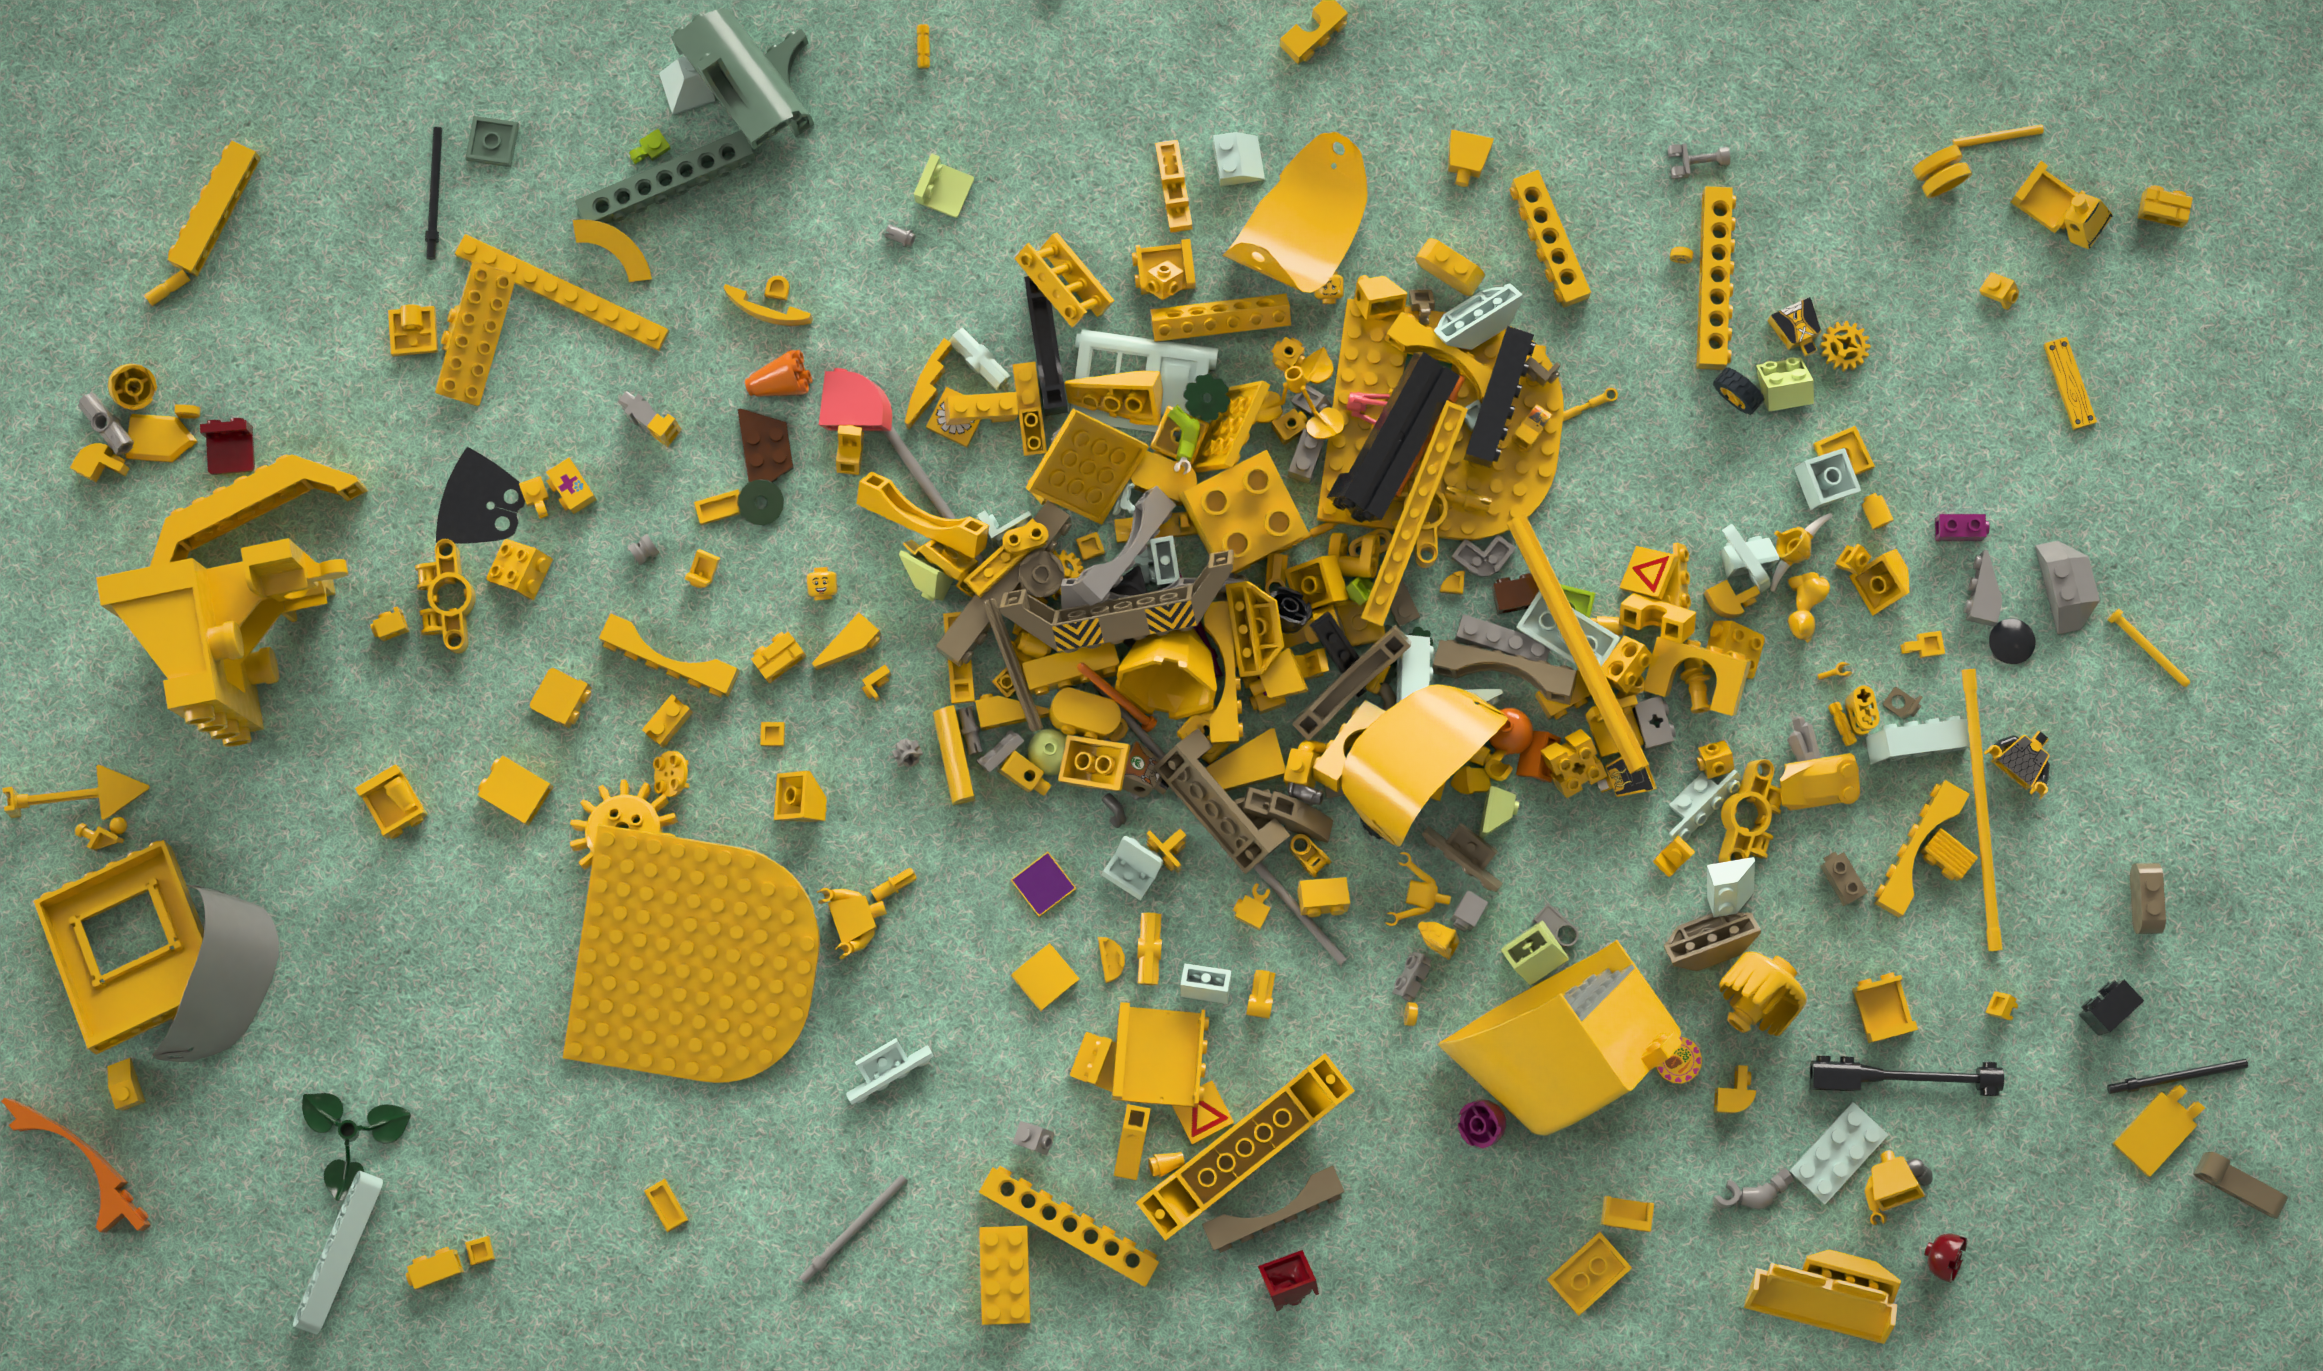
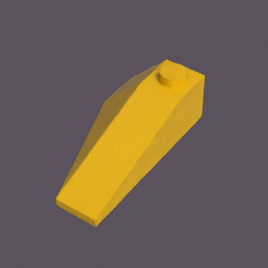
[1065,371,1163,426]

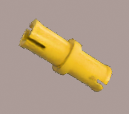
[1444,485,1492,512]

